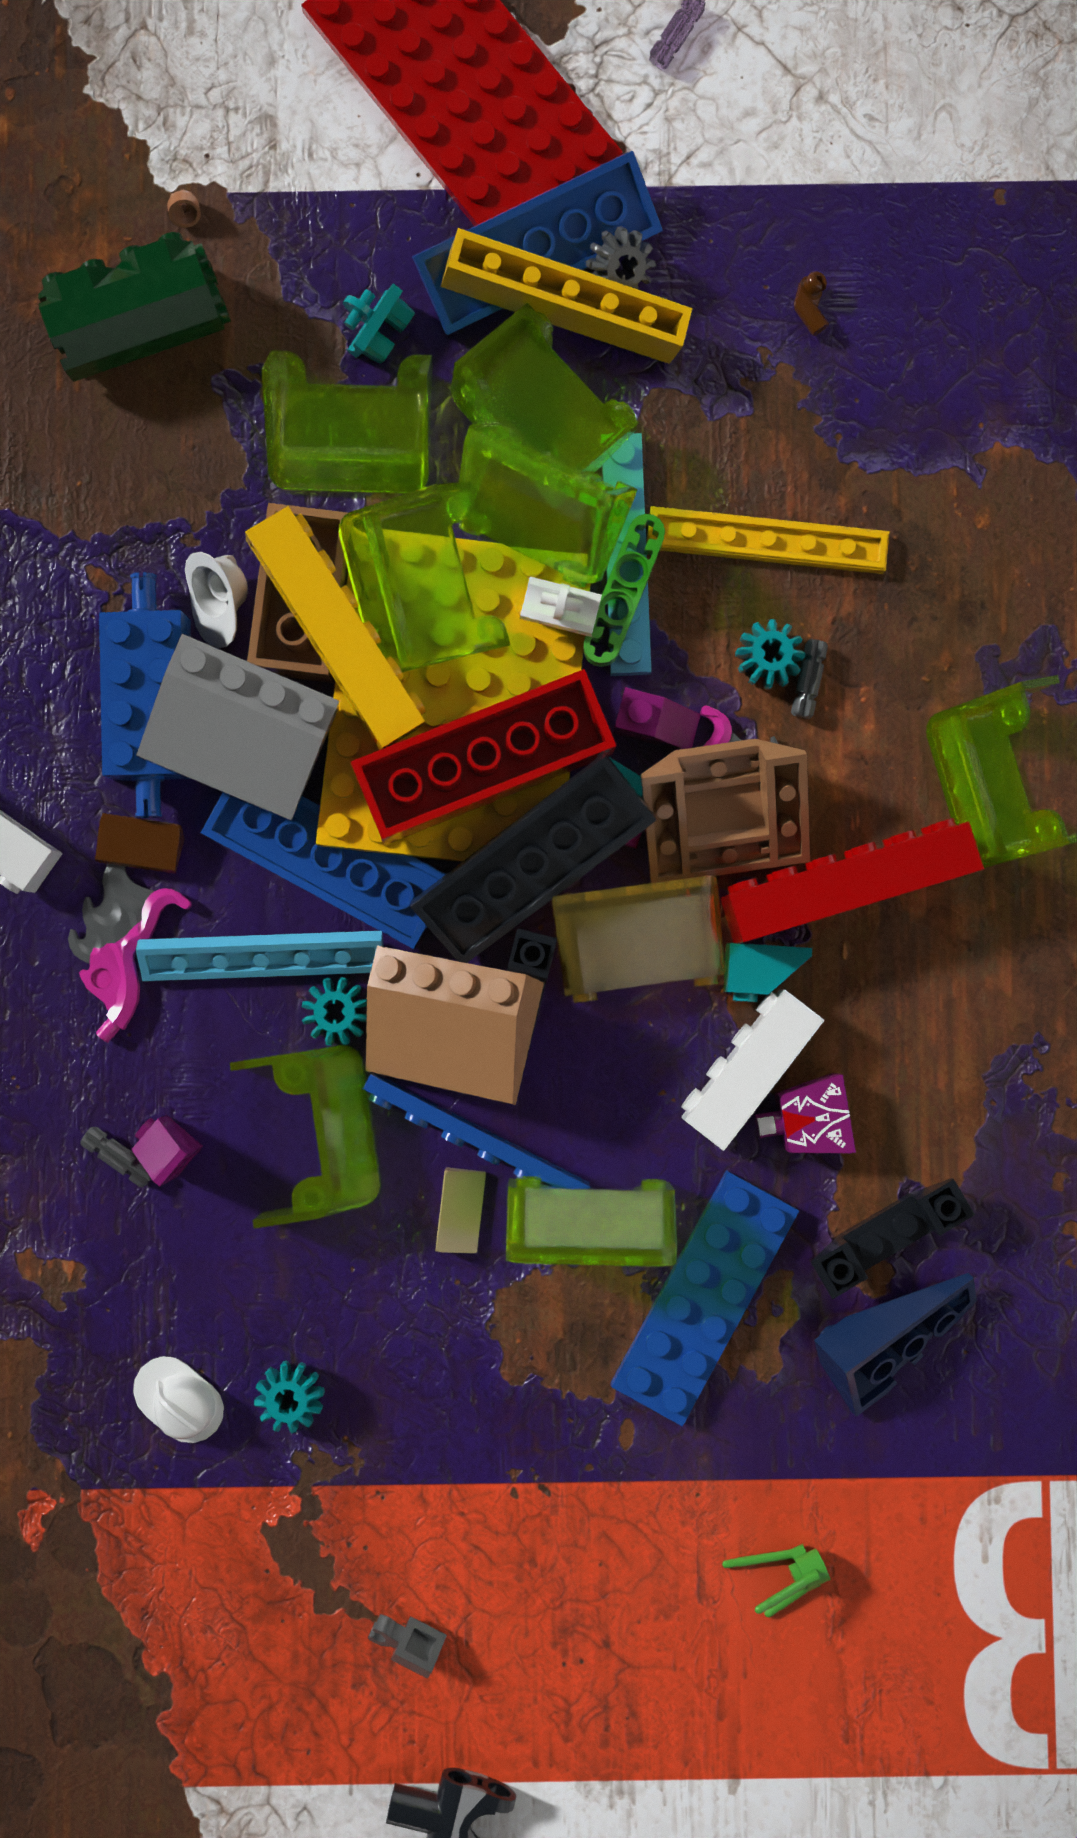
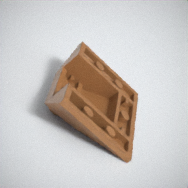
[641,739,810,886]

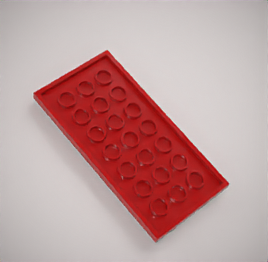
[301,0,623,226]

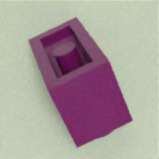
[613,687,701,750]
[131,1115,203,1187]

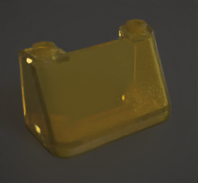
[551,875,725,1003]

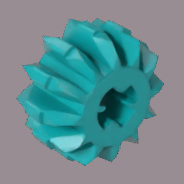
[735,619,805,690]
[302,977,367,1046]
[254,1361,325,1434]

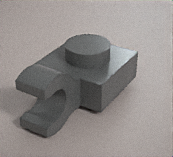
[368,1614,447,1678]

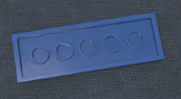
[412,151,663,335]
[200,793,446,950]
[610,1170,799,1427]

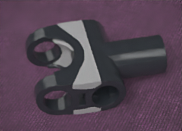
[386,1768,517,1838]

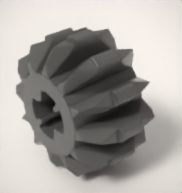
[586,226,656,290]

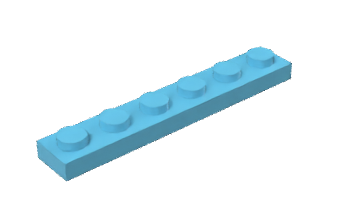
[601,433,651,676]
[136,931,384,981]

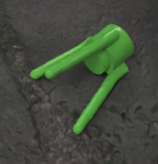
[722,1544,830,1618]

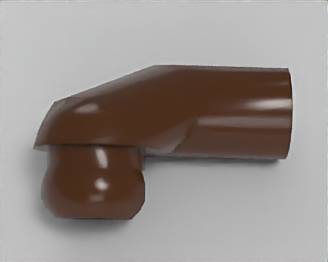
[794,271,829,337]

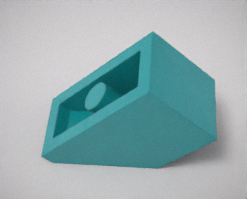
[723,943,812,1002]

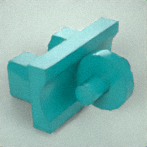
[343,283,415,364]

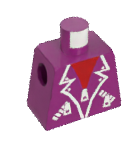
[755,1073,856,1153]

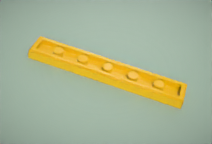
[646,506,890,574]

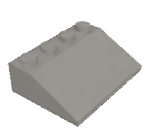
[136,634,339,821]

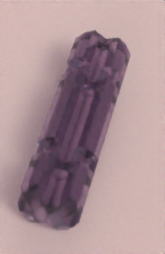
[649,0,706,70]

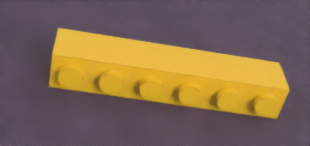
[441,228,692,364]
[245,506,426,750]

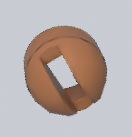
[167,189,201,228]

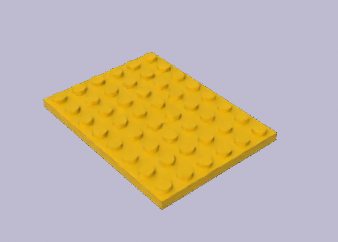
[316,526,594,862]

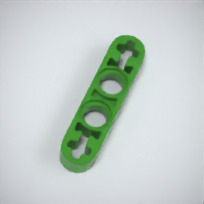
[583,514,665,667]

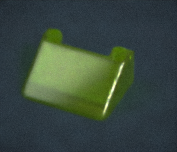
[262,350,432,494]
[339,482,510,673]

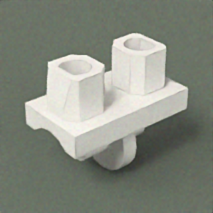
[520,576,602,637]

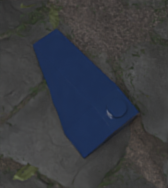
[814,1273,977,1417]

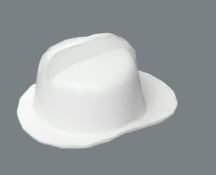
[185,552,248,648]
[133,1356,224,1443]

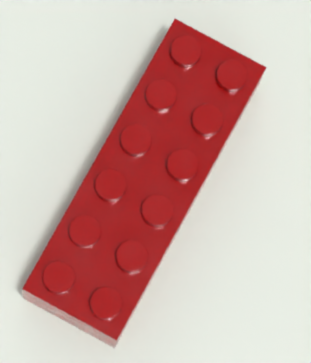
[350,669,616,845]
[720,818,984,943]

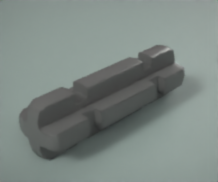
[791,639,828,719]
[80,1127,151,1187]

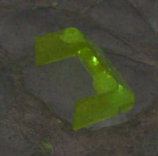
[926,675,1077,868]
[230,1044,381,1228]
[506,1176,677,1266]

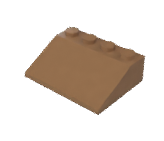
[366,946,544,1105]

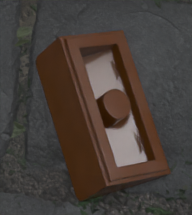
[95,813,185,874]

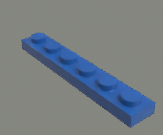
[363,1073,590,1203]

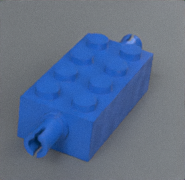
[99,572,191,818]

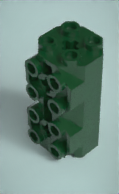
[38,232,231,382]

